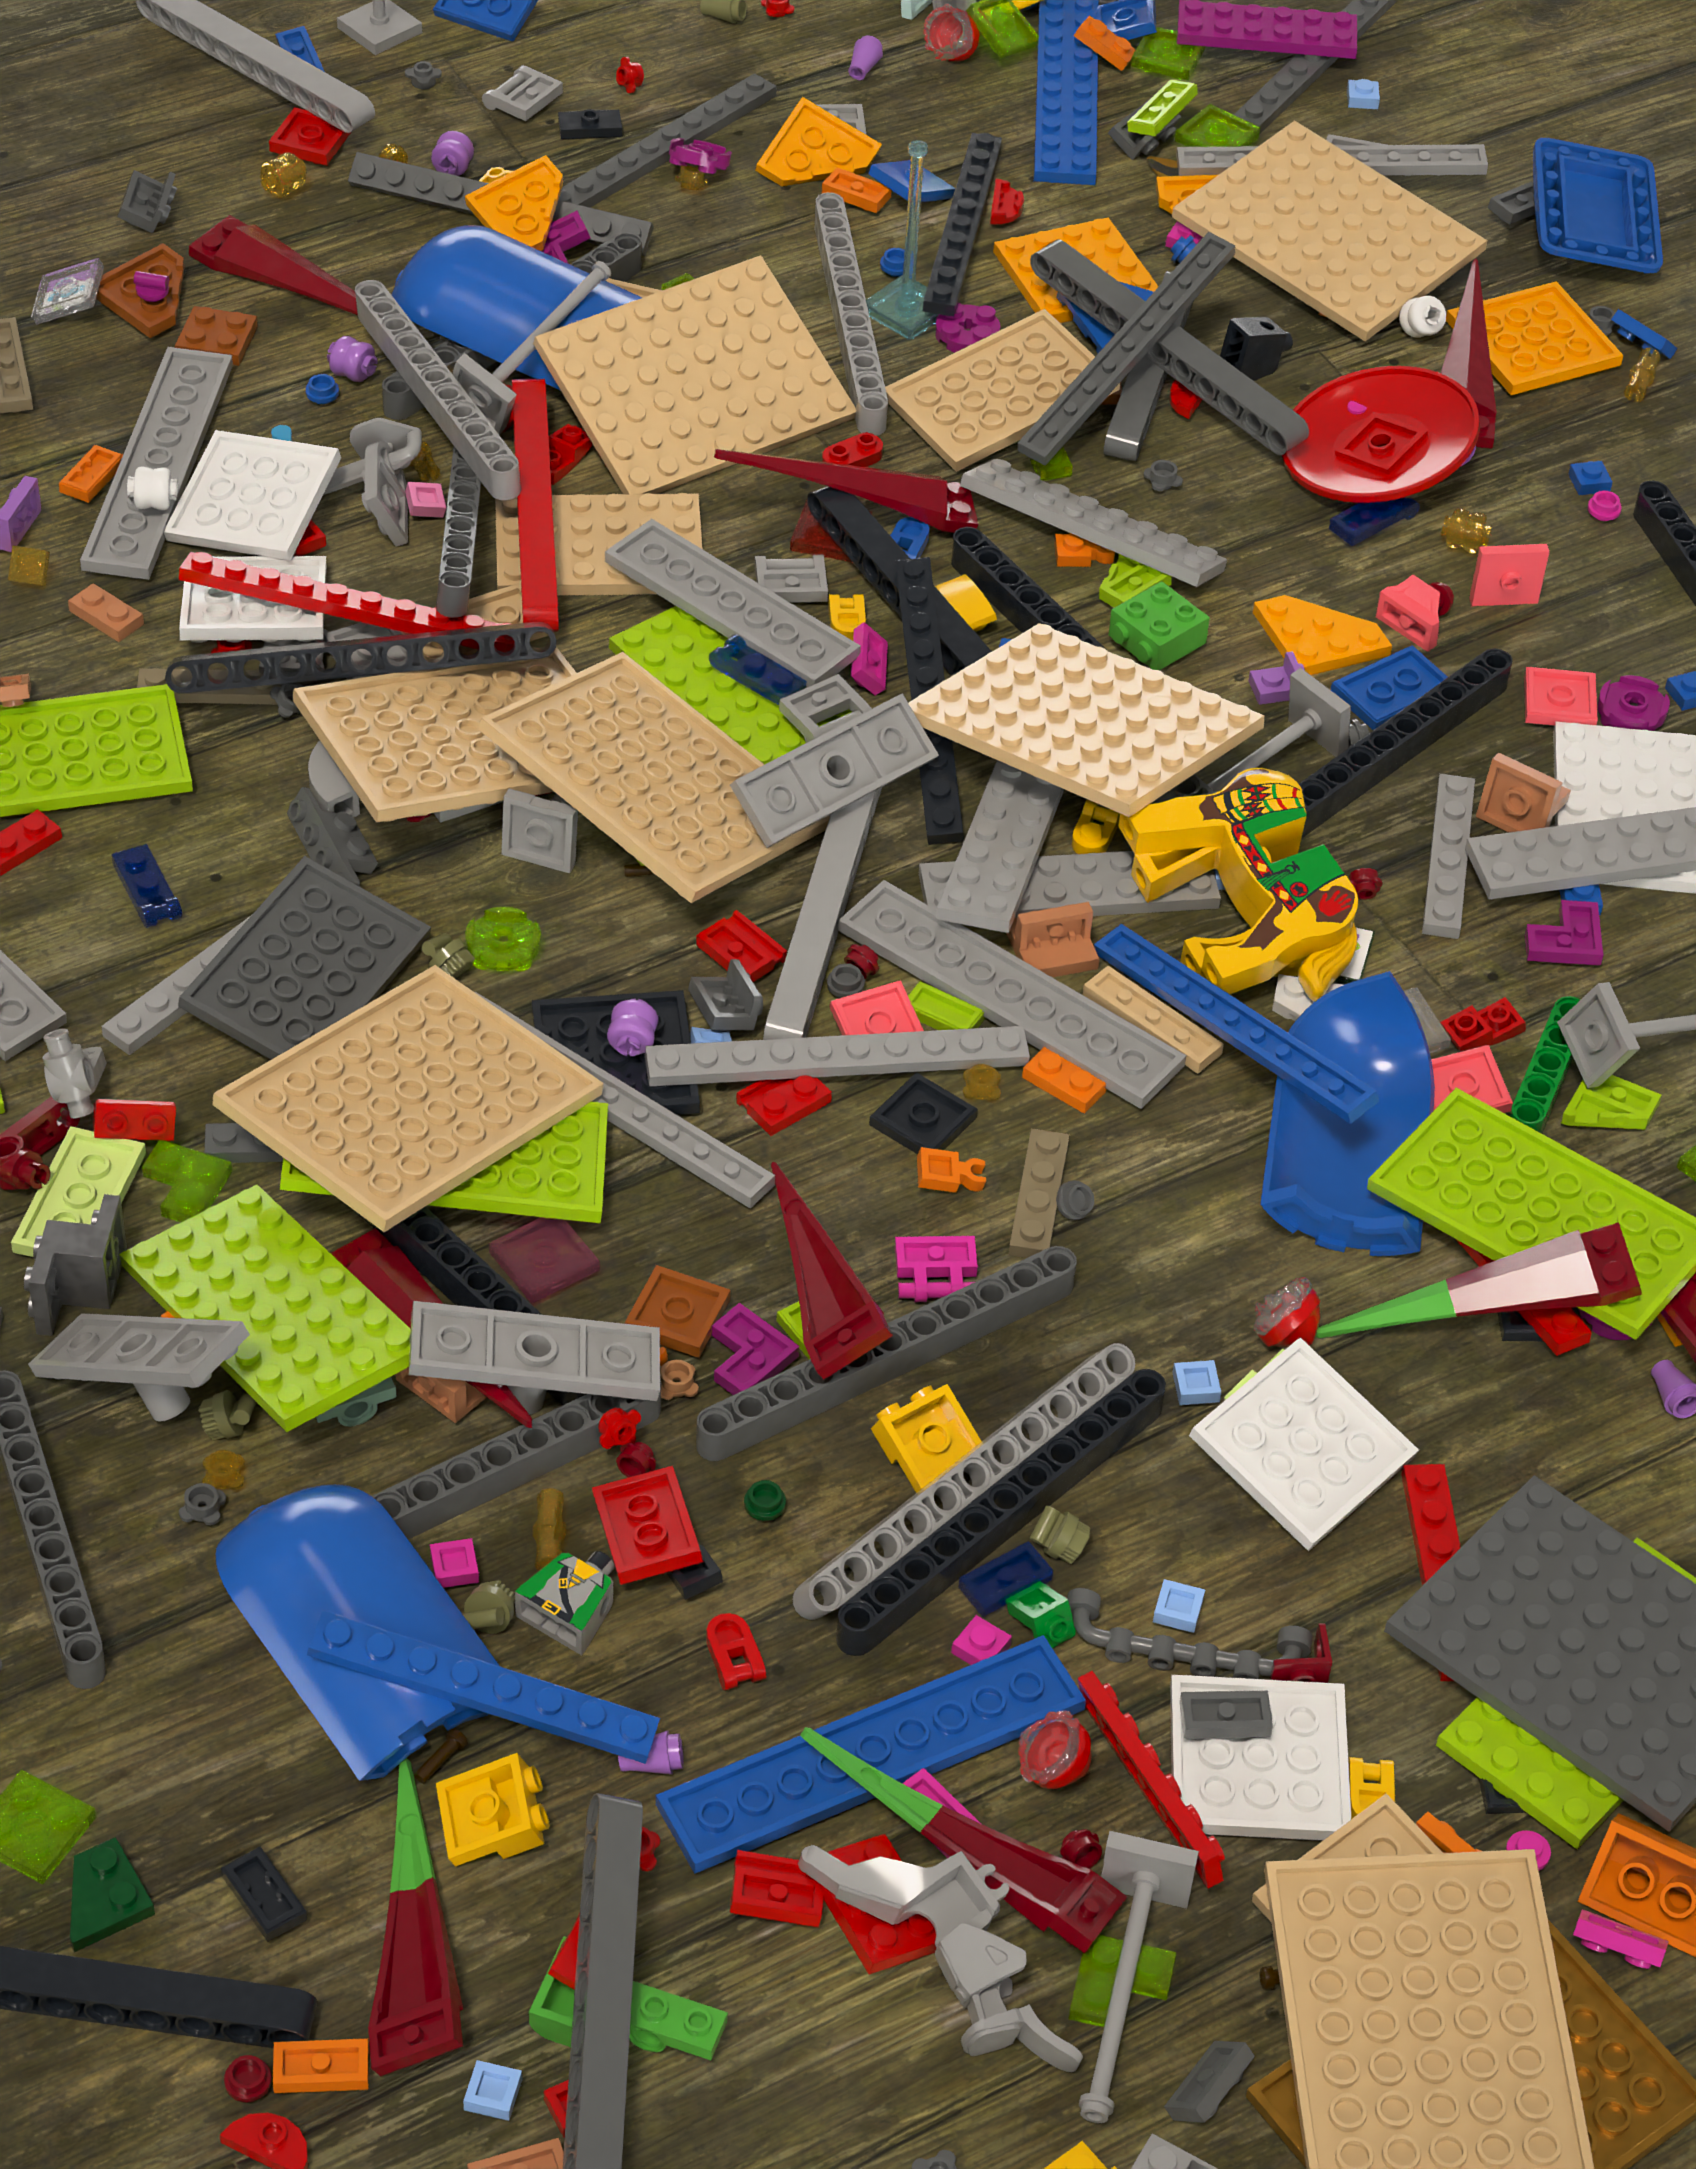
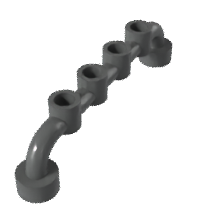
[1067,1588,1313,1679]

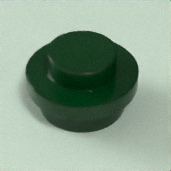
[744,1480,786,1521]

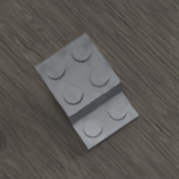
[24,1194,127,1336]

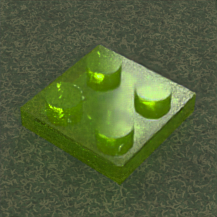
[965,0,1039,58]
[1131,26,1206,80]
[1175,104,1260,147]
[0,1769,96,1884]

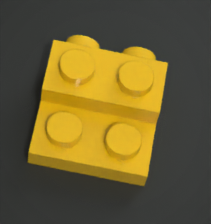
[871,1384,982,1493]
[436,1753,550,1867]

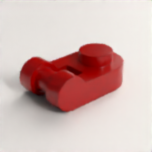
[706,1613,766,1690]

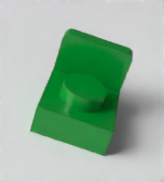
[1006,1581,1076,1648]

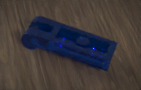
[1329,497,1420,546]
[708,634,807,705]
[112,844,182,928]

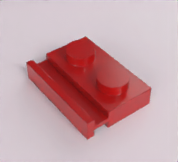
[696,910,787,982]
[736,1075,832,1136]
[729,1850,824,1927]

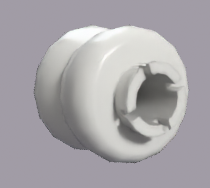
[1399,296,1446,338]
[127,466,178,510]

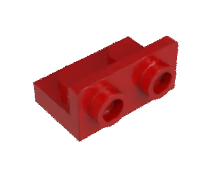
[93,1099,176,1141]

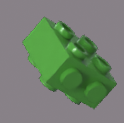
[1108,581,1210,670]

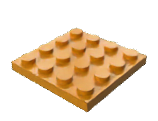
[993,217,1159,323]
[1446,281,1623,395]

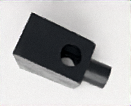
[1220,317,1293,381]

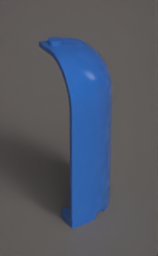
[391,225,642,390]
[1260,971,1435,1256]
[215,1485,500,1781]

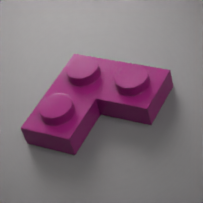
[541,210,591,264]
[1525,900,1603,965]
[712,1303,800,1395]

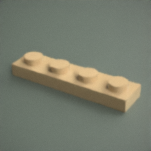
[1083,966,1224,1074]

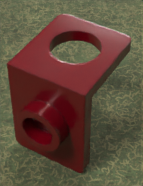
[1270,1623,1332,1683]

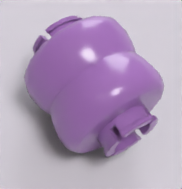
[431,131,474,176]
[327,336,378,382]
[607,999,659,1056]

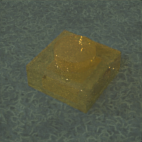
[8,546,50,586]

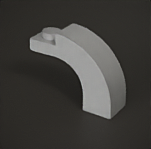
[308,741,360,817]

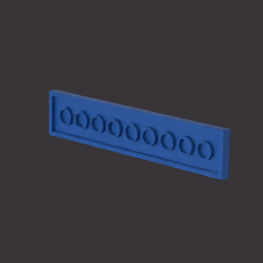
[1034,0,1099,185]
[656,1635,1086,1874]

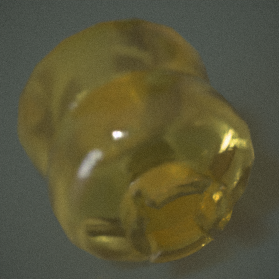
[260,152,307,198]
[1441,508,1492,554]

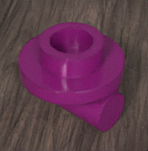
[134,271,169,302]

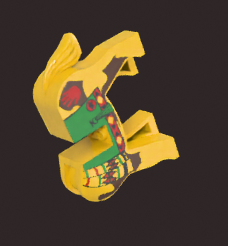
[1118,768,1358,1002]

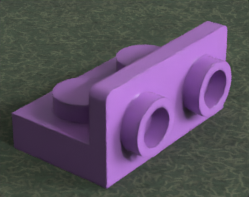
[0,476,41,552]

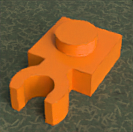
[1054,533,1115,567]
[917,1147,986,1192]

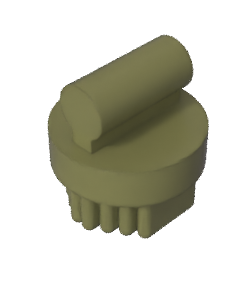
[422,933,475,979]
[198,1390,256,1441]
[1029,1506,1090,1564]
[463,1580,515,1634]

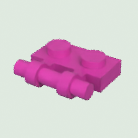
[895,1236,978,1303]

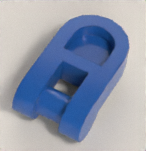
[890,517,930,559]

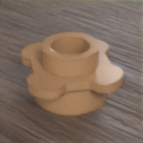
[660,1360,699,1400]

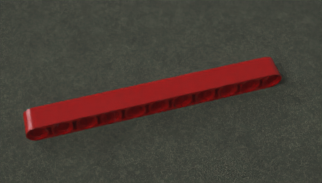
[512,379,559,632]

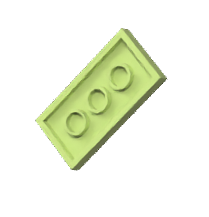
[11,1126,146,1257]

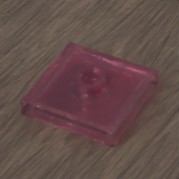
[489,1217,600,1304]

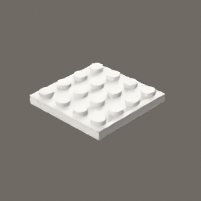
[164,430,341,561]
[179,556,327,643]
[1189,1338,1419,1551]
[1170,1675,1351,1840]

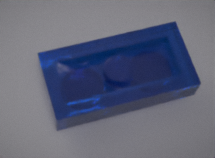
[958,1541,1053,1617]

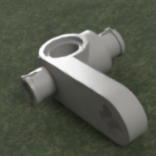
[42,1029,107,1118]

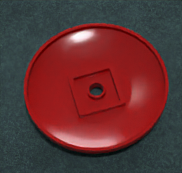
[1282,366,1480,503]

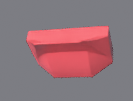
[1376,575,1440,652]

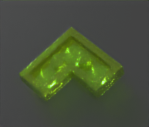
[142,1140,232,1222]
[1069,1935,1176,2027]

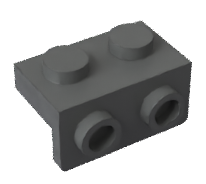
[1108,100,1181,160]
[117,170,177,233]
[688,959,763,1032]

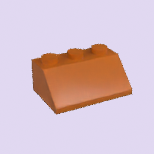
[1577,1813,1696,1957]

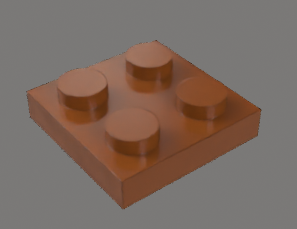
[175,306,258,366]
[624,1265,731,1358]

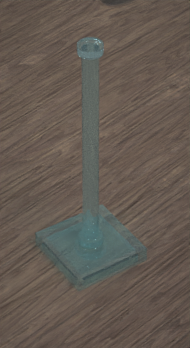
[866,140,939,340]

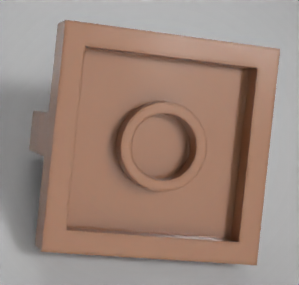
[1476,753,1571,832]
[1006,902,1099,977]

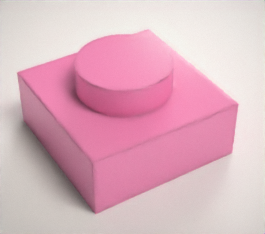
[405,482,446,518]

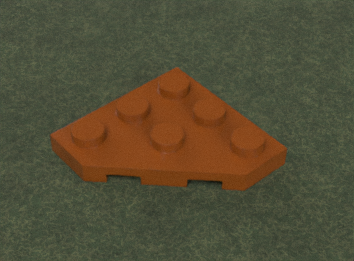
[95,243,185,338]

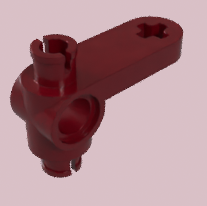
[0,1096,81,1190]

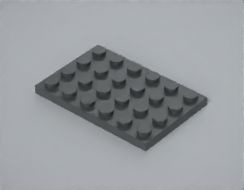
[178,856,431,1060]

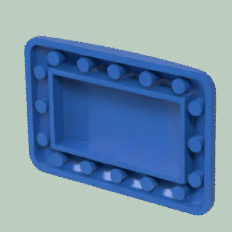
[1533,138,1663,273]

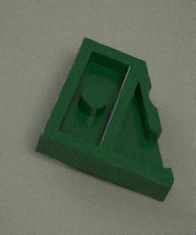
[70,1837,155,1953]

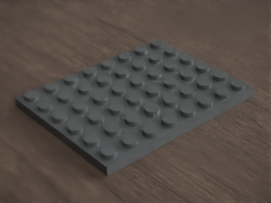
[1384,1475,1696,1832]

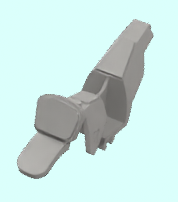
[798,1845,1083,2072]

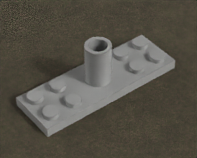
[730,693,939,848]
[409,1301,660,1415]
[28,1314,250,1421]

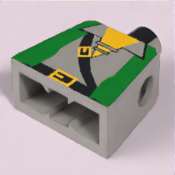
[515,1551,614,1656]

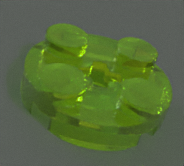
[465,907,541,972]

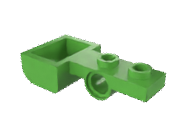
[529,1936,728,2060]

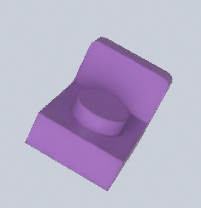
[1248,651,1305,705]

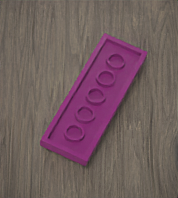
[1177,0,1357,59]

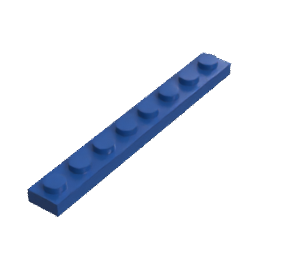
[307,1610,660,1764]

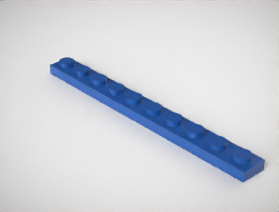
[1094,924,1379,1124]

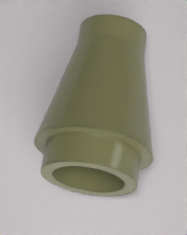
[700,0,747,24]

